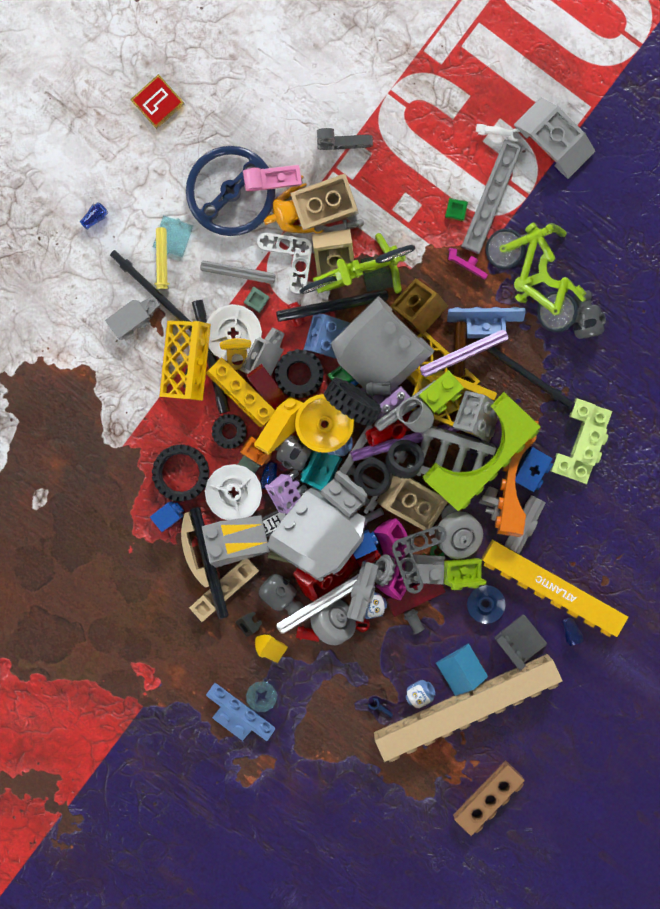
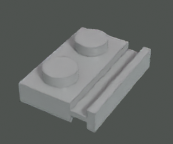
[405,554,445,584]

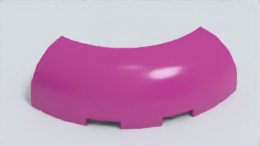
[374,519,409,600]

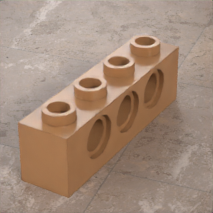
[453,760,525,836]

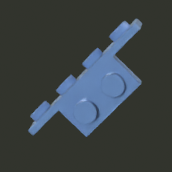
[447,307,525,338]
[206,683,275,741]

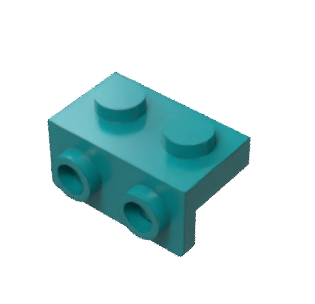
[301,451,342,490]

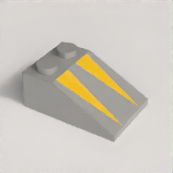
[202,515,270,567]

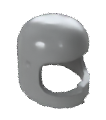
[396,398,434,433]

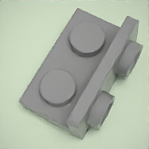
[320,471,367,518]

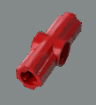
[365,411,413,447]

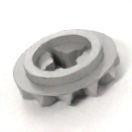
[375,555,396,586]

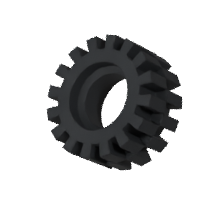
[212,414,247,449]

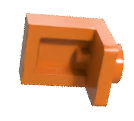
[240,436,272,466]

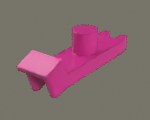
[448,248,488,280]

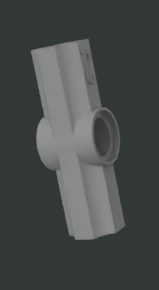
[504,495,546,553]
[347,561,380,622]

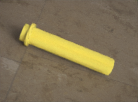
[154,227,170,289]

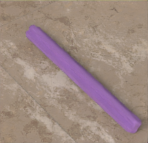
[350,424,459,461]

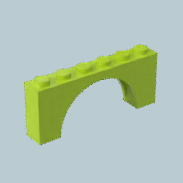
[423,392,540,512]

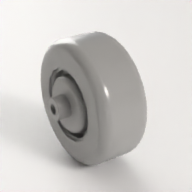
[435,511,483,559]
[310,599,356,645]

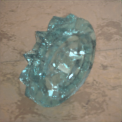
[246,681,277,712]

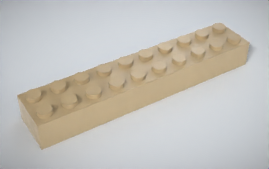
[374,654,562,762]

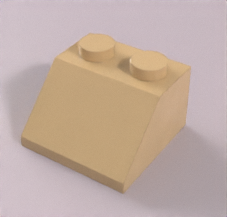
[312,229,354,277]

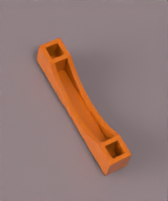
[495,421,539,537]

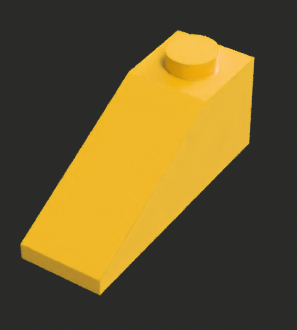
[254,396,303,455]

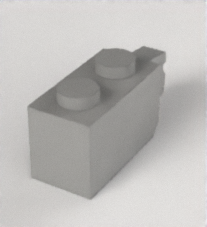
[105,296,160,341]
[240,328,284,376]

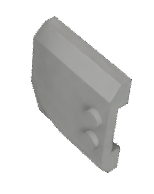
[331,296,434,397]
[267,487,367,582]

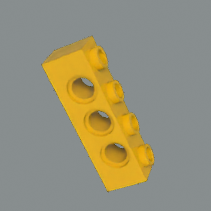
[206,357,275,427]

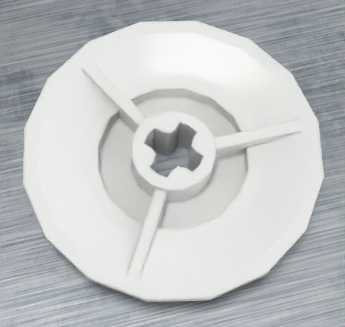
[206,304,262,362]
[205,464,262,520]

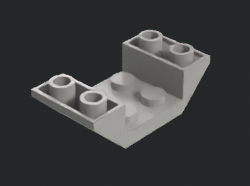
[513,97,595,179]

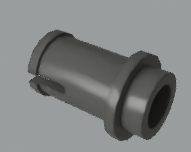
[366,381,391,397]
[404,608,425,634]

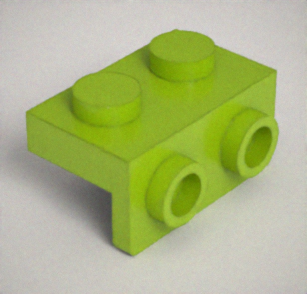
[418,370,464,415]
[444,558,486,590]

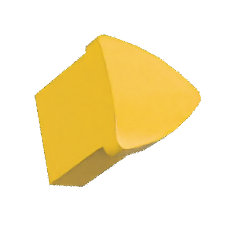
[255,635,288,663]

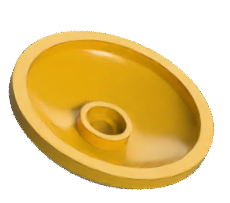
[295,394,354,453]

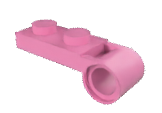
[243,165,302,191]

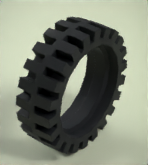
[324,378,382,426]
[152,444,210,501]

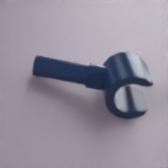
[368,698,393,718]

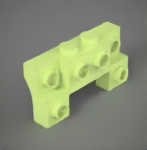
[550,398,612,484]

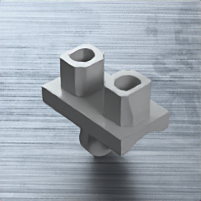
[479,487,501,521]

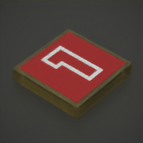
[130,74,185,130]

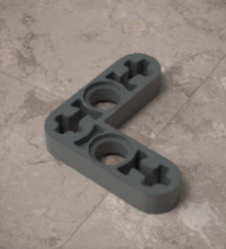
[317,128,373,150]
[392,526,447,594]

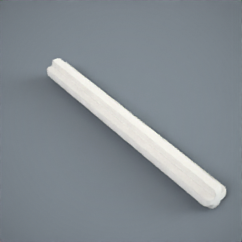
[277,574,359,634]

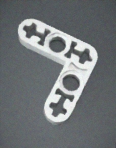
[257,233,312,294]

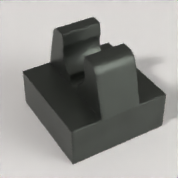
[236,612,262,637]

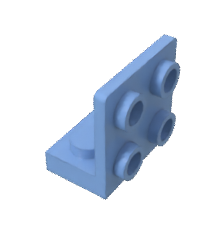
[303,314,350,359]

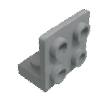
[453,391,499,443]

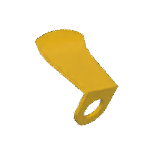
[220,338,251,370]

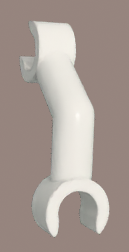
[475,124,520,142]

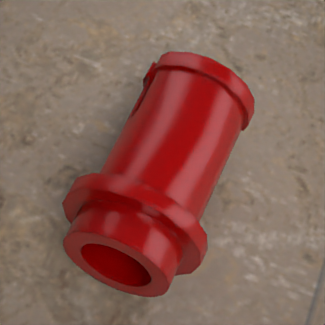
[287,301,306,327]
[356,550,381,568]
[296,625,319,642]

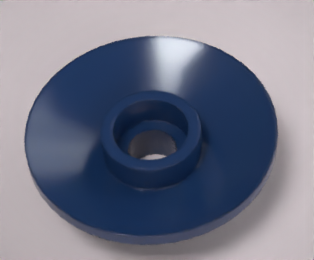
[467,585,506,624]

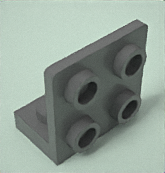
[494,614,547,671]

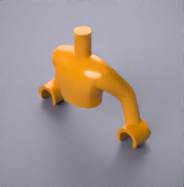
[264,175,324,234]

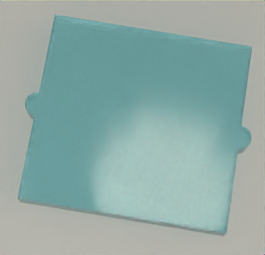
[152,215,193,258]

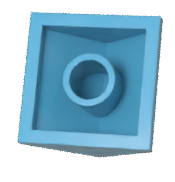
[436,643,488,696]

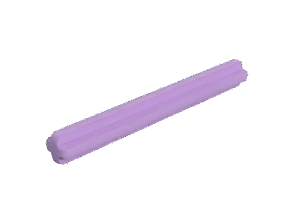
[420,330,508,377]

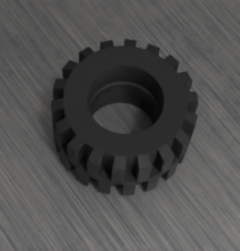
[275,349,324,398]

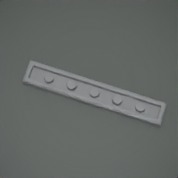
[461,139,523,254]

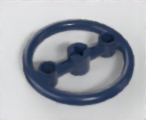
[186,146,276,236]

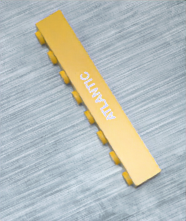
[481,539,628,637]

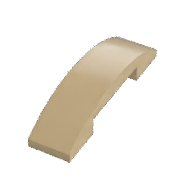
[181,512,209,587]
[189,559,259,622]

